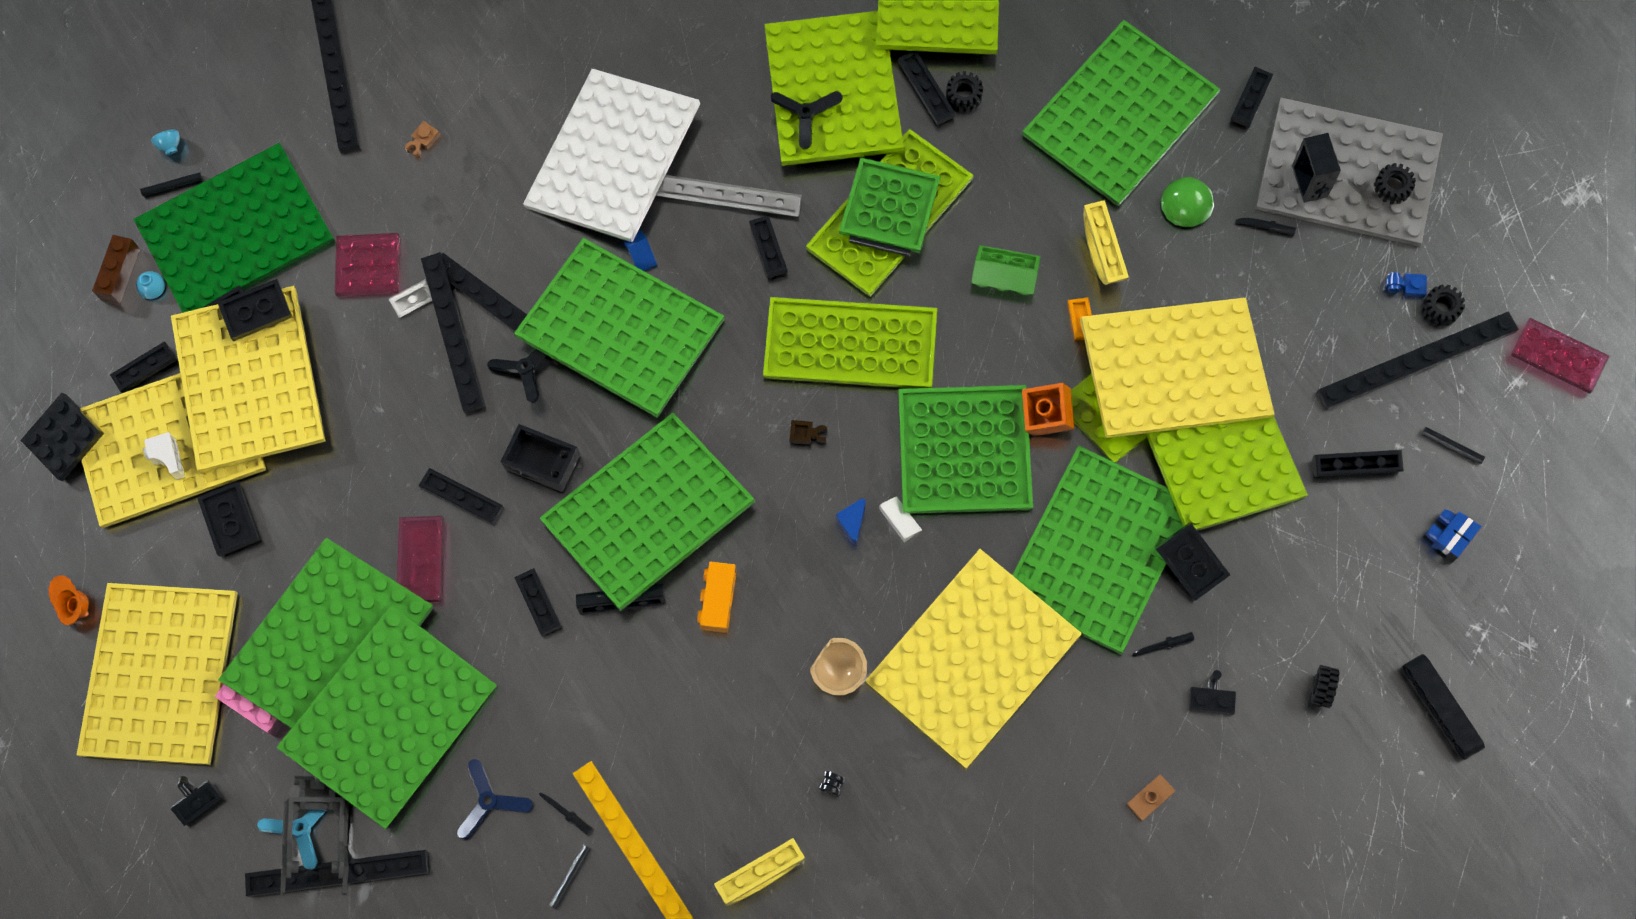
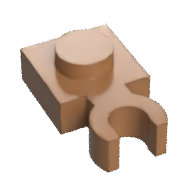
[405,121,440,158]

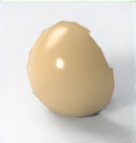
[810,638,867,695]

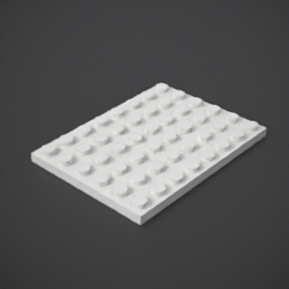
[523,69,700,242]

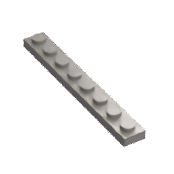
[656,175,802,217]

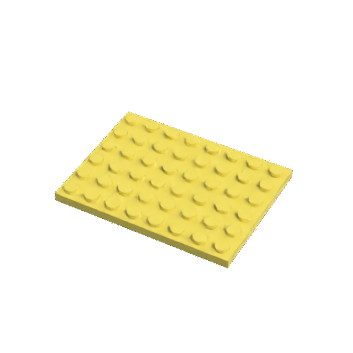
[171,286,326,473]
[1080,297,1275,438]
[80,373,266,528]
[865,549,1082,769]
[77,583,238,765]

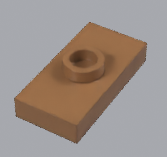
[1126,774,1175,822]

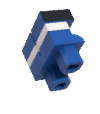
[1425,508,1482,563]

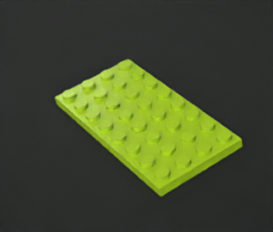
[806,129,974,297]
[763,297,937,388]

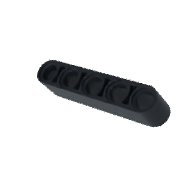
[1402,654,1485,760]

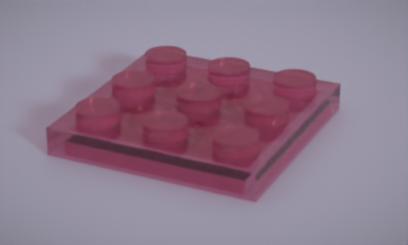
[335,233,400,296]

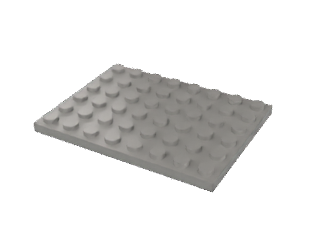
[1256,98,1443,247]

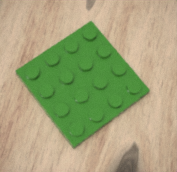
[839,158,941,253]

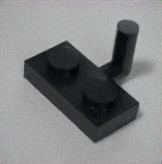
[1189,670,1236,715]
[170,776,222,826]

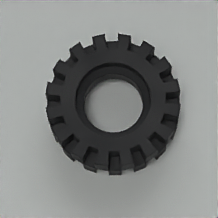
[946,71,983,111]
[1374,163,1416,204]
[1423,284,1465,326]
[1311,665,1340,708]

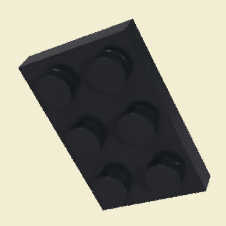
[218,279,293,341]
[197,481,260,557]
[1155,522,1230,601]

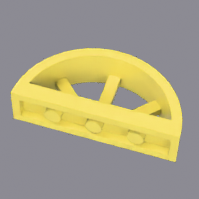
[1083,200,1129,285]
[714,838,805,906]

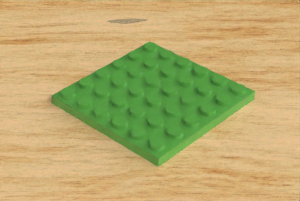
[898,385,1033,514]

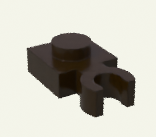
[789,420,827,445]

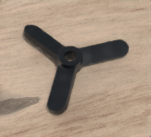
[770,91,843,150]
[487,349,548,403]

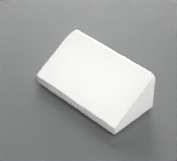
[388,279,432,318]
[879,496,922,543]

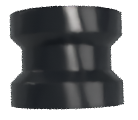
[819,771,846,796]

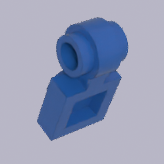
[1386,273,1427,297]

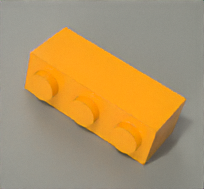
[697,561,737,633]

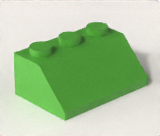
[971,245,1041,295]

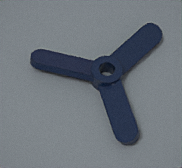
[457,759,533,839]

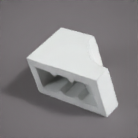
[143,432,185,480]

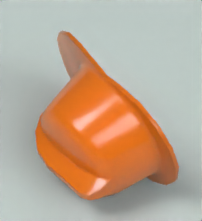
[49,575,89,625]

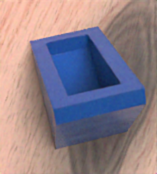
[622,230,657,272]
[836,499,866,546]

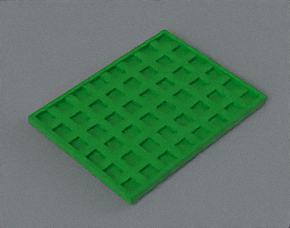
[133,142,335,313]

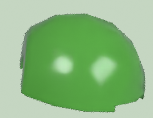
[1160,177,1214,227]

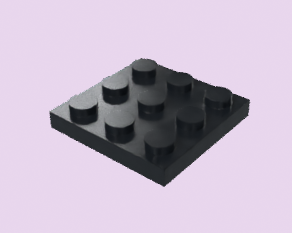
[20,393,104,481]

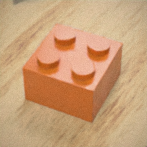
[1022,383,1074,436]

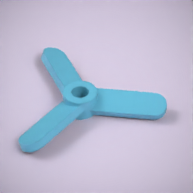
[257,810,327,870]

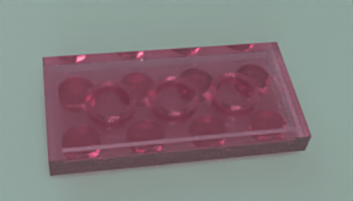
[1511,318,1609,394]
[397,516,444,602]

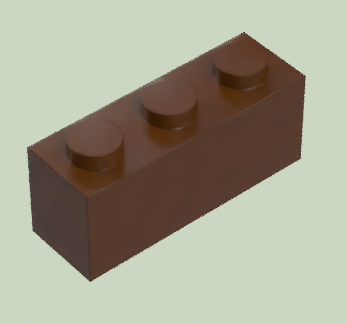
[92,235,140,304]

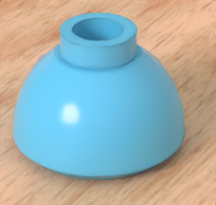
[151,129,180,155]
[136,271,166,299]

